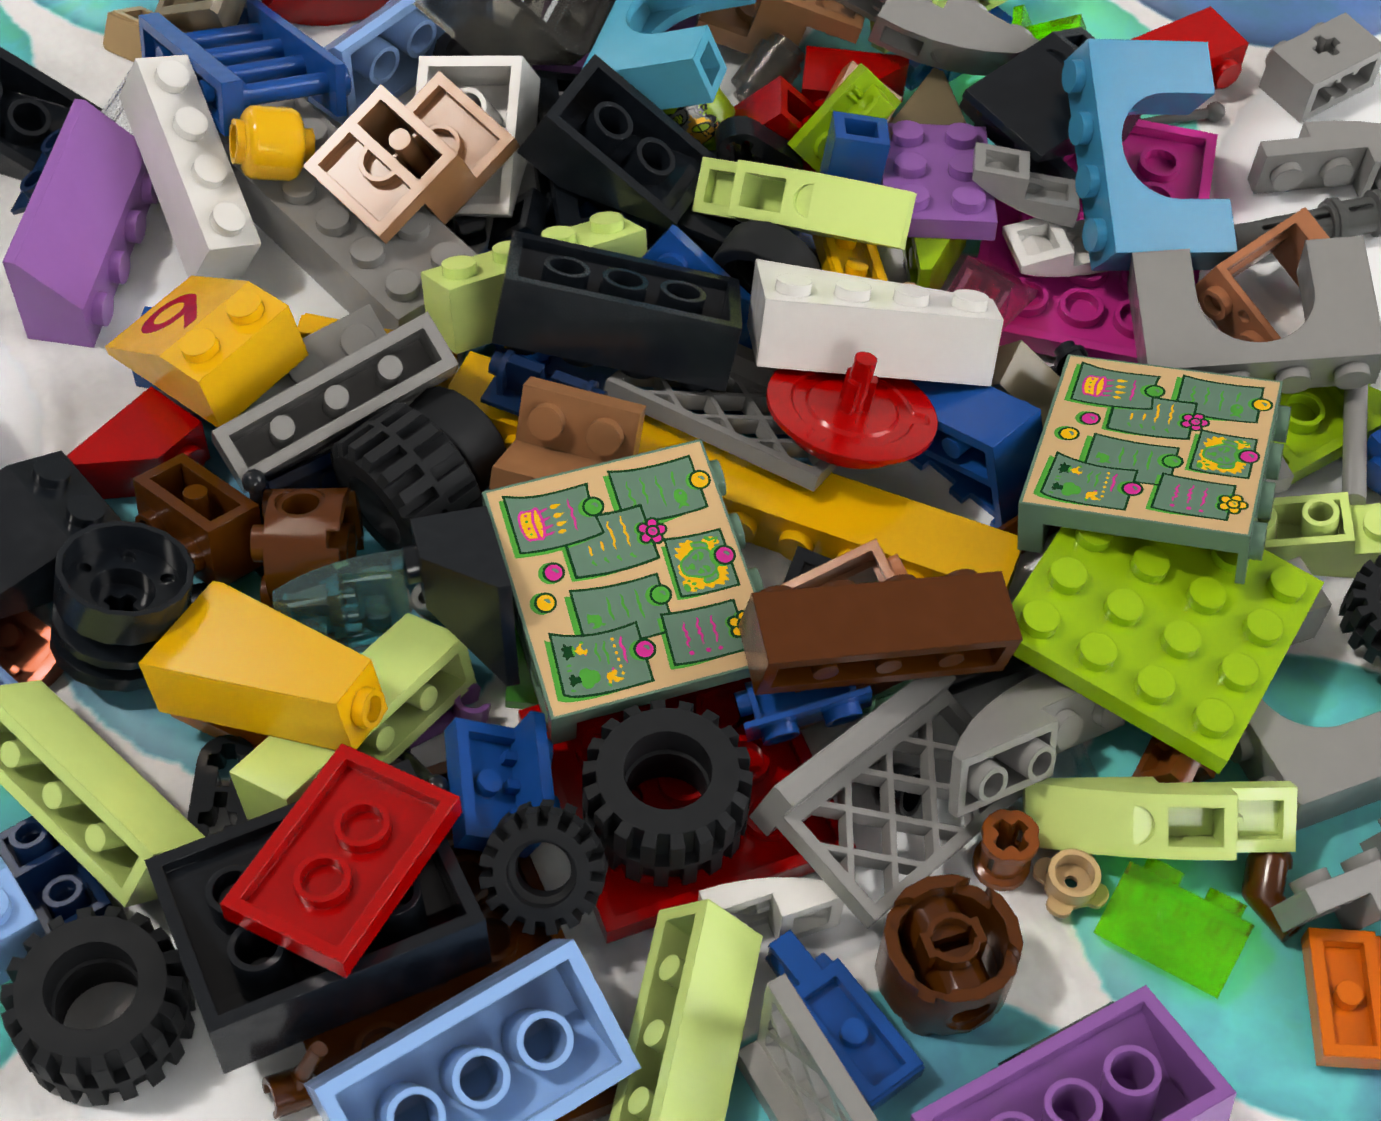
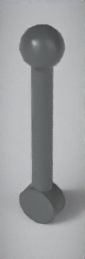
[1139,101,1225,125]

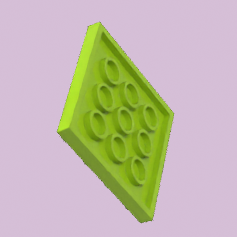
[1012,527,1324,774]

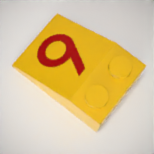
[105,275,309,428]

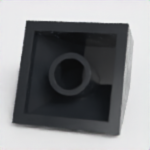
[402,506,520,687]

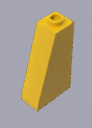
[138,581,388,750]

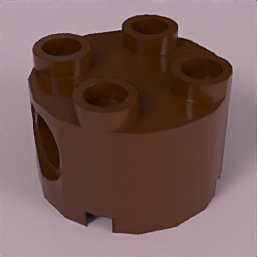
[250,488,364,612]
[875,874,1023,1036]

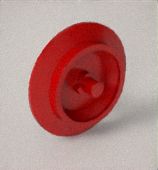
[766,352,938,469]

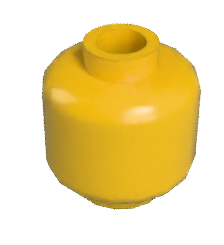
[229,105,315,181]

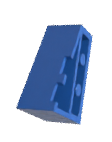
[908,380,1043,528]

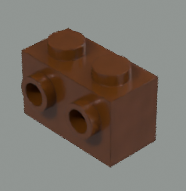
[132,453,263,585]

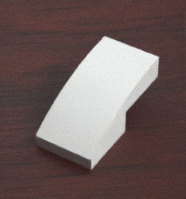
[1002,218,1106,277]
[698,877,844,940]

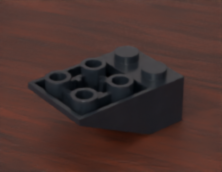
[962,27,1142,163]

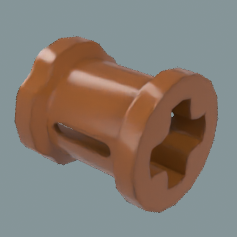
[971,809,1040,892]

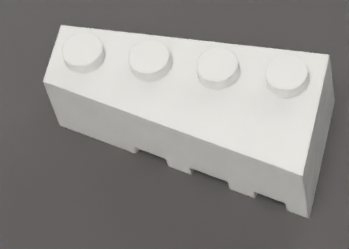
[747,259,1004,386]

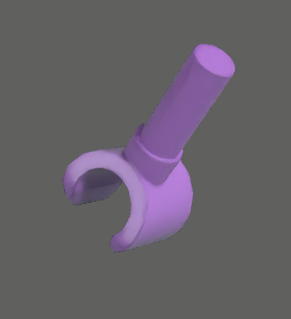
[410,683,491,749]

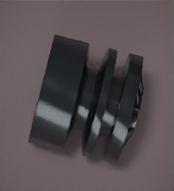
[50,521,194,692]

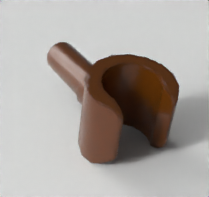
[262,1041,328,1119]

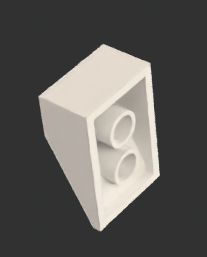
[415,56,540,218]

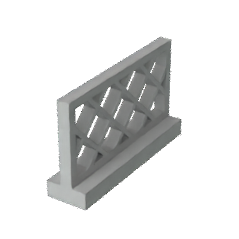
[604,343,838,492]
[749,675,1023,929]
[736,974,878,1121]

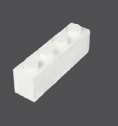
[119,55,262,279]

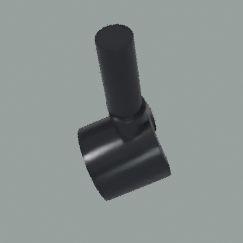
[452,216,487,247]

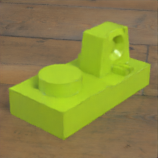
[787,63,902,173]

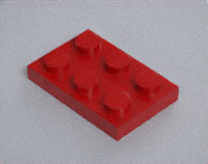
[220,743,462,978]

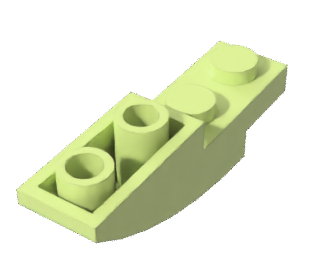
[692,157,917,250]
[1258,492,1381,578]
[1022,776,1298,860]

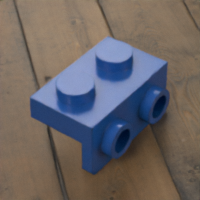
[444,711,560,858]

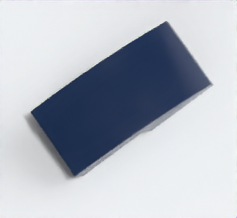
[0,816,113,934]

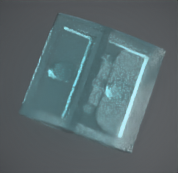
[273,549,413,653]

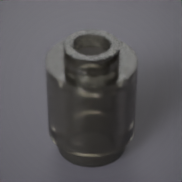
[731,32,805,102]

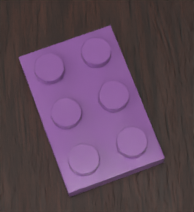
[881,120,998,241]

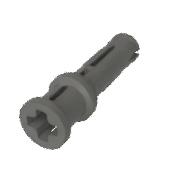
[1234,189,1381,251]

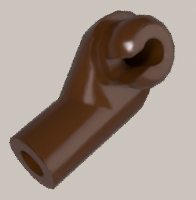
[1241,852,1305,942]

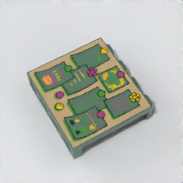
[1017,354,1291,584]
[482,439,764,745]

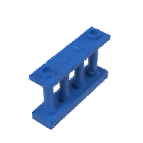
[138,0,351,137]

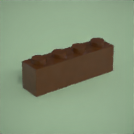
[738,569,1023,695]

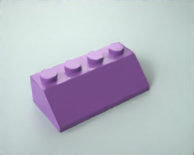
[3,99,159,348]
[911,985,1236,1121]

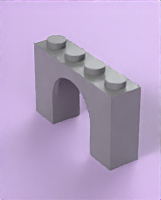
[1127,236,1381,394]
[1230,557,1381,831]

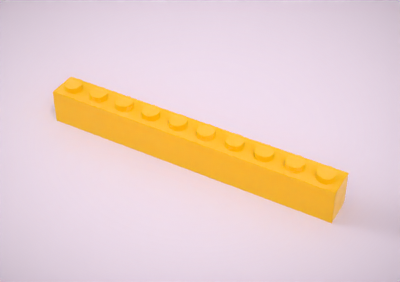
[448,351,1022,591]

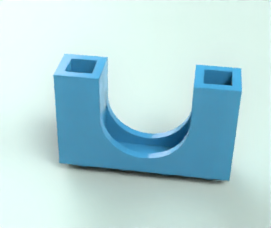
[1062,39,1238,271]

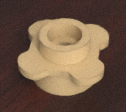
[1032,849,1109,918]

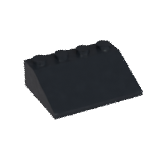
[144,759,492,1074]

